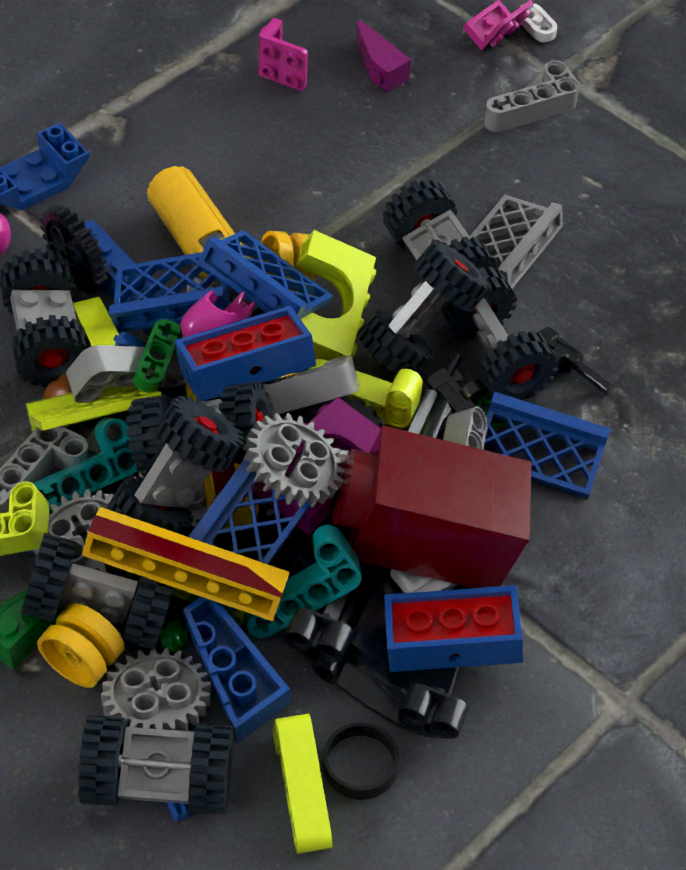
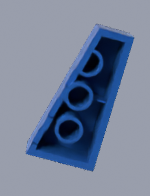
[183,597,291,743]

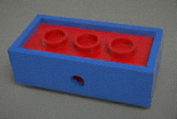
[175,305,316,401]
[384,585,523,672]

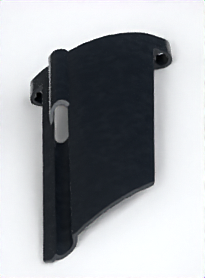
[284,389,471,739]

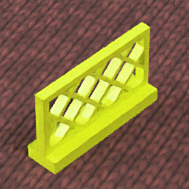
[26,387,161,432]

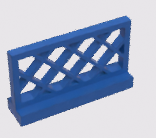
[198,230,333,319]
[109,252,231,333]
[484,392,611,499]
[188,460,311,612]

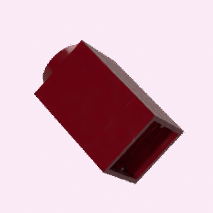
[332,425,531,588]

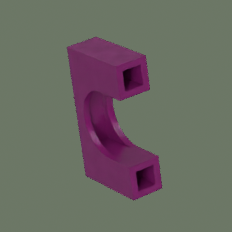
[252,397,381,535]

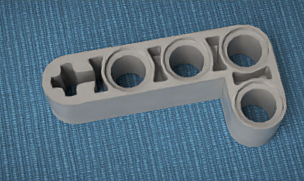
[484,60,580,132]
[66,345,186,403]
[261,355,360,416]
[0,426,90,514]

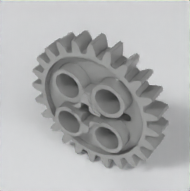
[243,413,345,508]
[33,489,120,576]
[101,648,211,731]

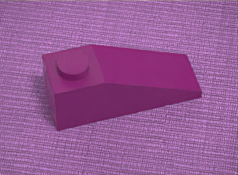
[356,20,411,92]

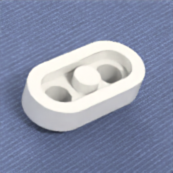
[520,4,557,42]

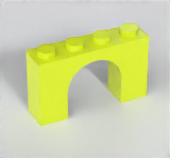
[296,230,376,361]

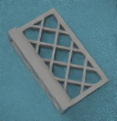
[470,195,563,289]

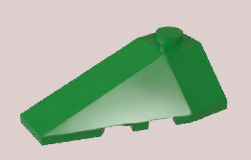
[0,589,64,670]

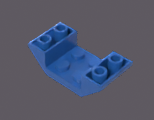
[0,123,90,210]

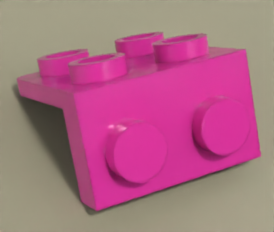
[462,0,534,51]
[259,18,308,91]

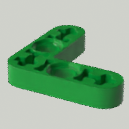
[133,319,183,393]

